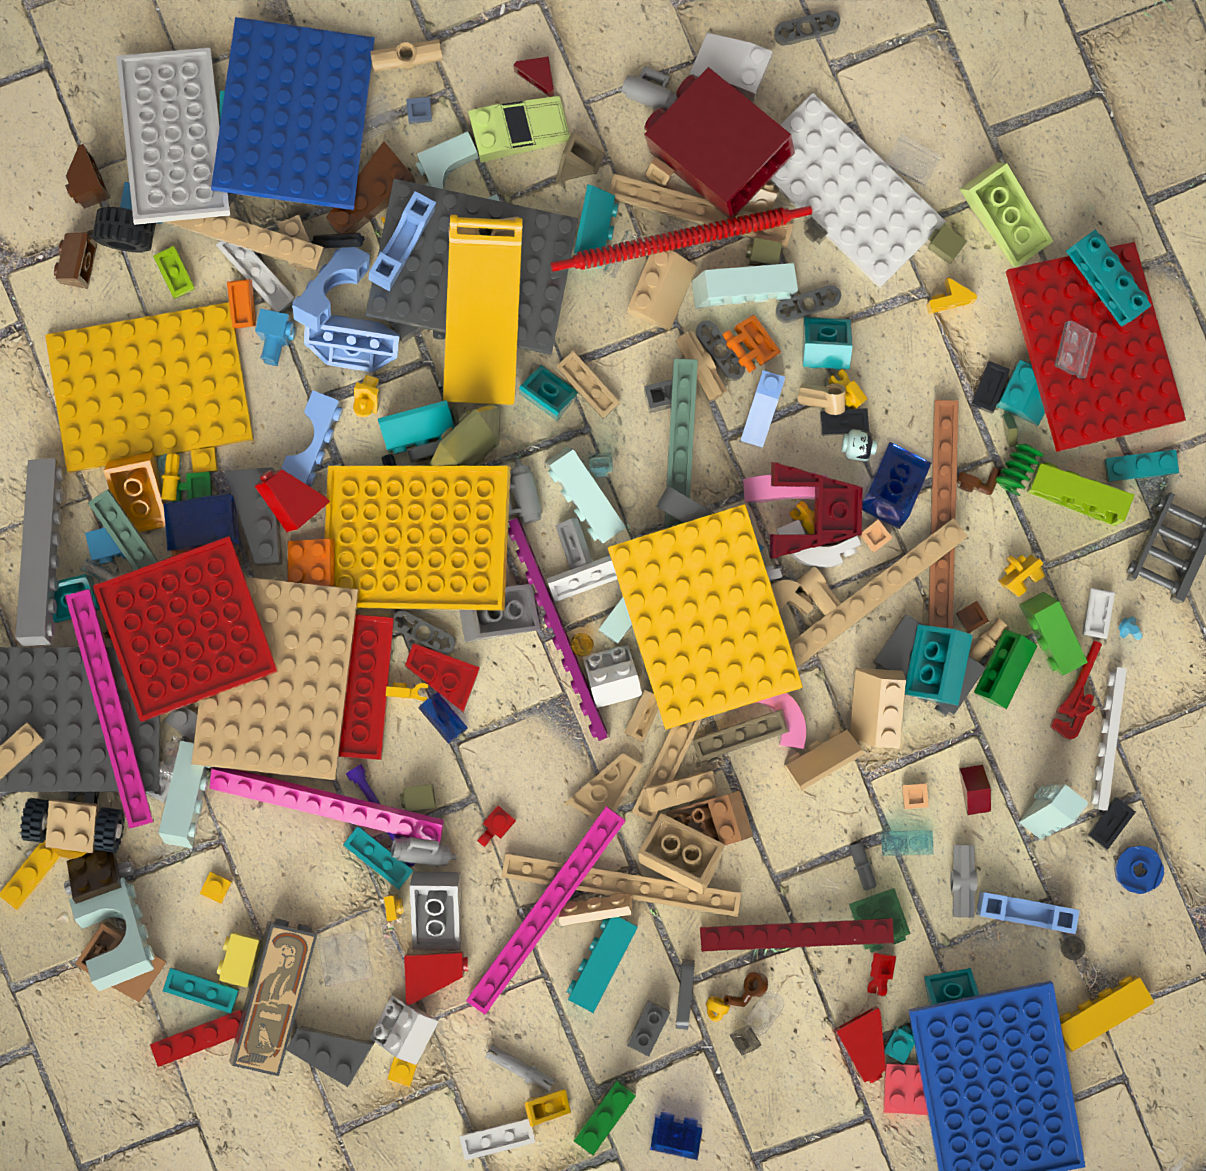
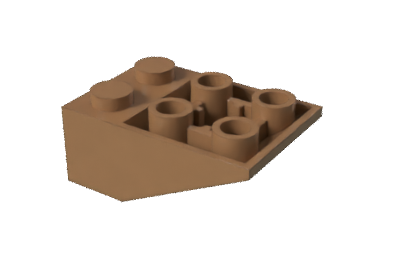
[666,790,753,845]
[75,922,167,1002]

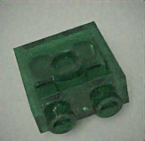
[848,888,911,953]

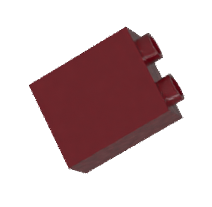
[644,67,795,219]

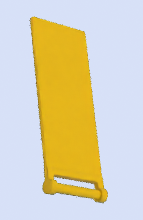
[443,214,522,405]

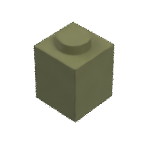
[928,225,967,264]
[746,238,782,266]
[400,784,437,812]

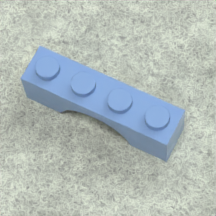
[369,191,436,291]
[292,247,370,332]
[281,390,343,487]
[976,891,1079,934]

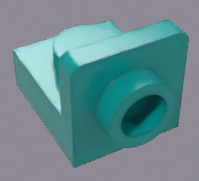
[884,1025,915,1064]

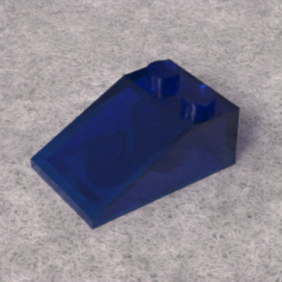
[862,442,932,529]
[163,494,239,551]

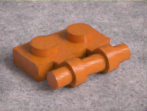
[722,315,781,373]

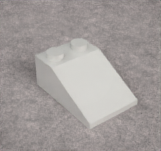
[689,33,773,101]

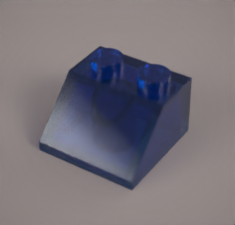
[649,1112,703,1160]

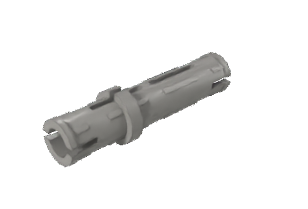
[485,1044,555,1093]

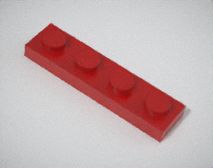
[150,1009,242,1067]

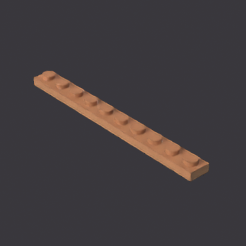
[928,400,959,629]

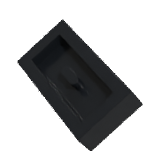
[971,361,1011,414]
[820,408,869,436]
[1087,797,1136,850]

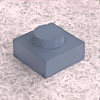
[406,97,432,124]

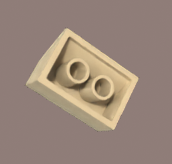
[627,250,697,331]
[850,668,906,748]
[784,728,865,790]
[638,813,725,895]

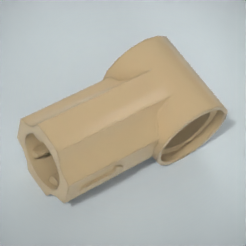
[798,383,846,415]
[795,567,841,616]

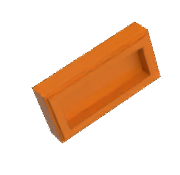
[227,279,257,329]

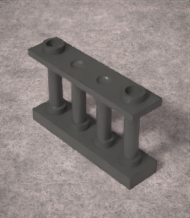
[1127,493,1206,604]

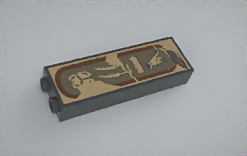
[229,918,317,1076]

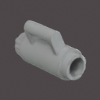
[621,66,678,111]
[509,459,542,524]
[391,837,457,867]

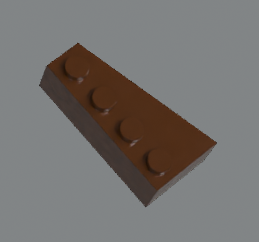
[326,141,416,234]

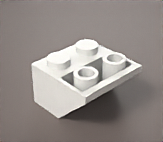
[583,645,642,708]
[370,995,439,1065]

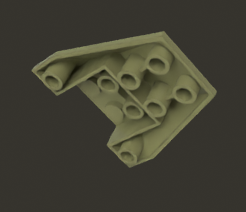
[429,404,500,466]

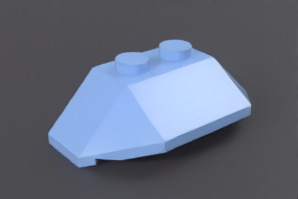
[304,315,400,372]

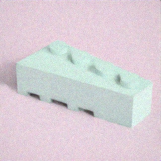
[692,263,798,309]
[544,446,626,543]
[158,741,211,849]
[1018,784,1089,840]

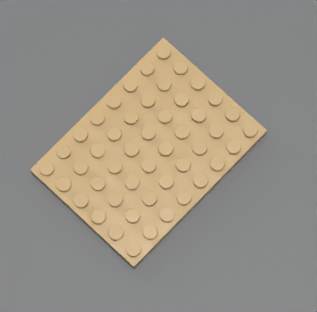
[191,577,359,780]

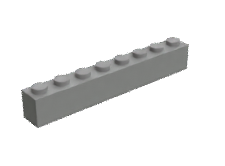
[16,458,65,646]

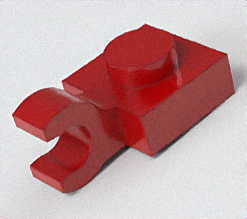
[477,806,516,847]
[867,953,897,996]

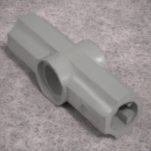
[950,845,977,918]

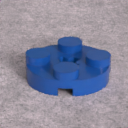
[1115,846,1164,894]

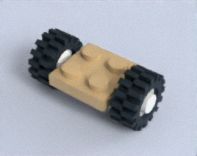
[20,798,125,853]

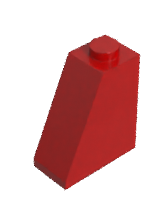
[255,469,330,532]
[404,952,469,1005]
[834,1006,886,1083]

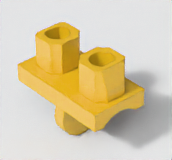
[353,375,379,417]
[998,555,1045,597]

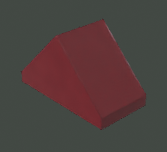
[513,56,554,97]
[959,765,991,815]

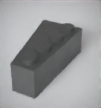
[225,467,283,566]

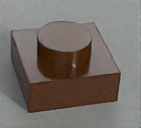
[955,601,989,633]

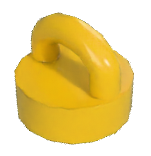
[705,996,730,1022]

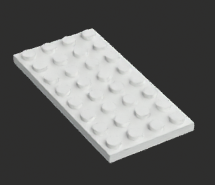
[116,48,230,225]
[769,93,946,288]

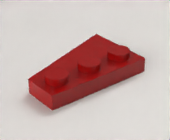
[405,643,480,713]

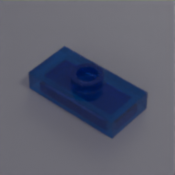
[418,692,468,744]

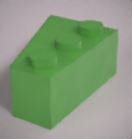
[1019,592,1088,676]

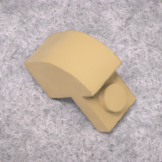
[771,580,814,616]

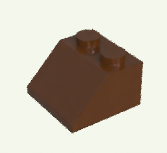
[65,144,110,209]
[54,232,98,289]

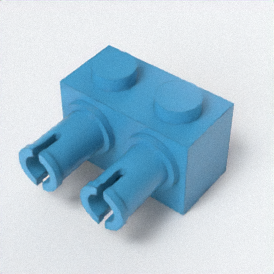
[255,308,297,366]

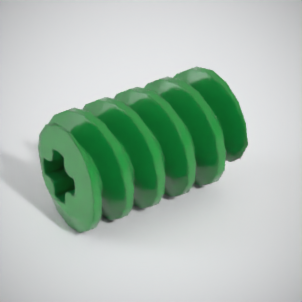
[996,444,1044,496]

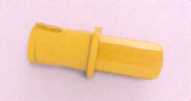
[161,453,180,501]

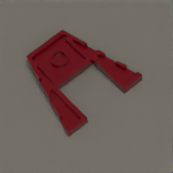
[769,462,863,559]

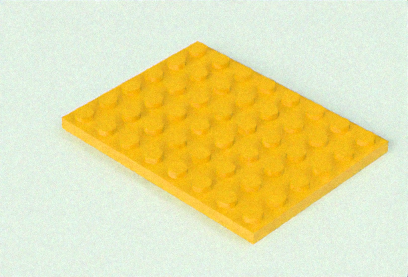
[45,302,254,473]
[324,466,511,611]
[608,504,803,730]

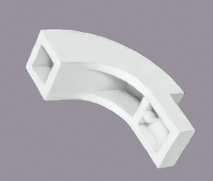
[775,520,861,569]

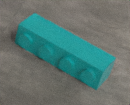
[566,916,638,1013]

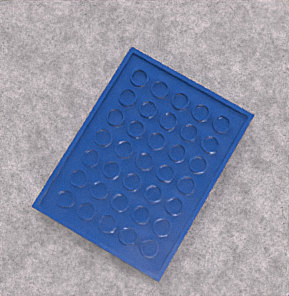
[211,17,375,210]
[908,981,1086,1171]

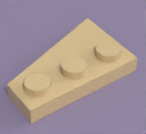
[566,753,643,820]

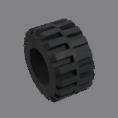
[92,207,156,253]

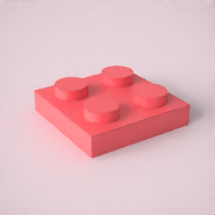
[883,1063,928,1115]

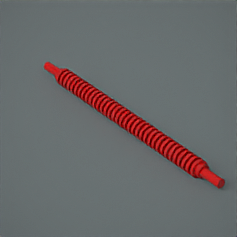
[550,206,812,272]

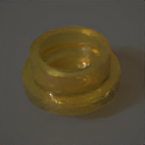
[571,633,594,657]

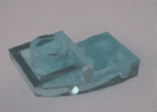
[588,452,613,477]
[881,831,934,856]

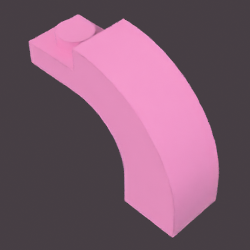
[743,473,827,503]
[754,693,806,749]

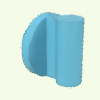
[1118,616,1143,640]

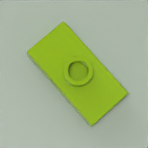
[153,246,195,299]

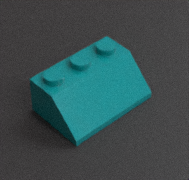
[574,184,619,269]
[378,400,455,455]
[904,624,973,705]

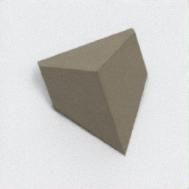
[555,132,605,183]

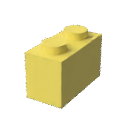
[217,932,262,988]

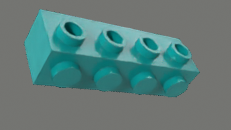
[1066,229,1152,327]

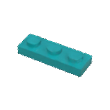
[1104,450,1179,482]
[343,826,414,890]
[163,968,240,1013]

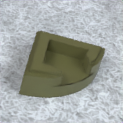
[1003,413,1018,447]

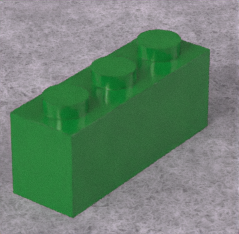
[973,629,1038,709]
[574,1078,636,1155]

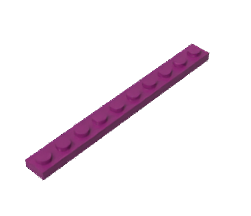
[508,518,610,741]

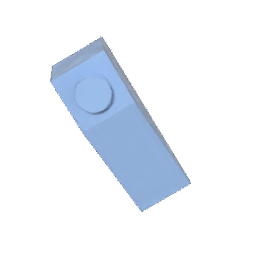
[740,370,785,448]

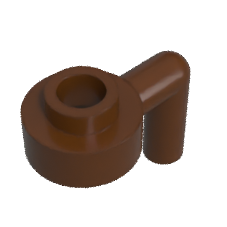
[957,467,1001,495]
[723,972,768,1007]

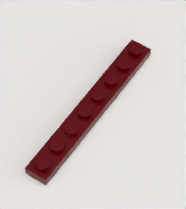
[700,918,894,952]

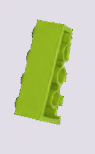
[1027,462,1135,526]

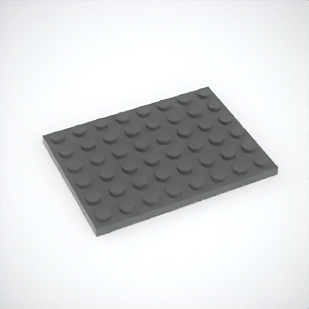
[365,179,579,355]
[0,647,160,792]

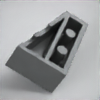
[286,1026,375,1087]

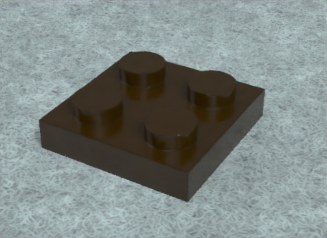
[67,850,121,904]

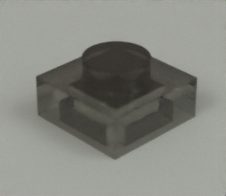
[803,217,828,245]
[730,1025,762,1055]

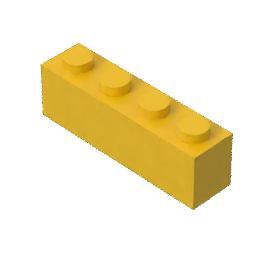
[1059,975,1155,1052]

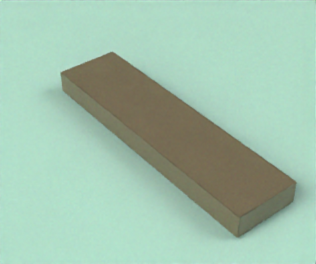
[692,709,790,762]

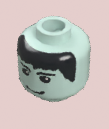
[842,429,877,461]

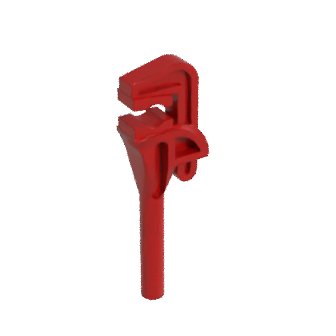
[1050,641,1102,740]

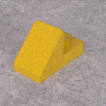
[926,277,977,314]
[524,1089,571,1126]

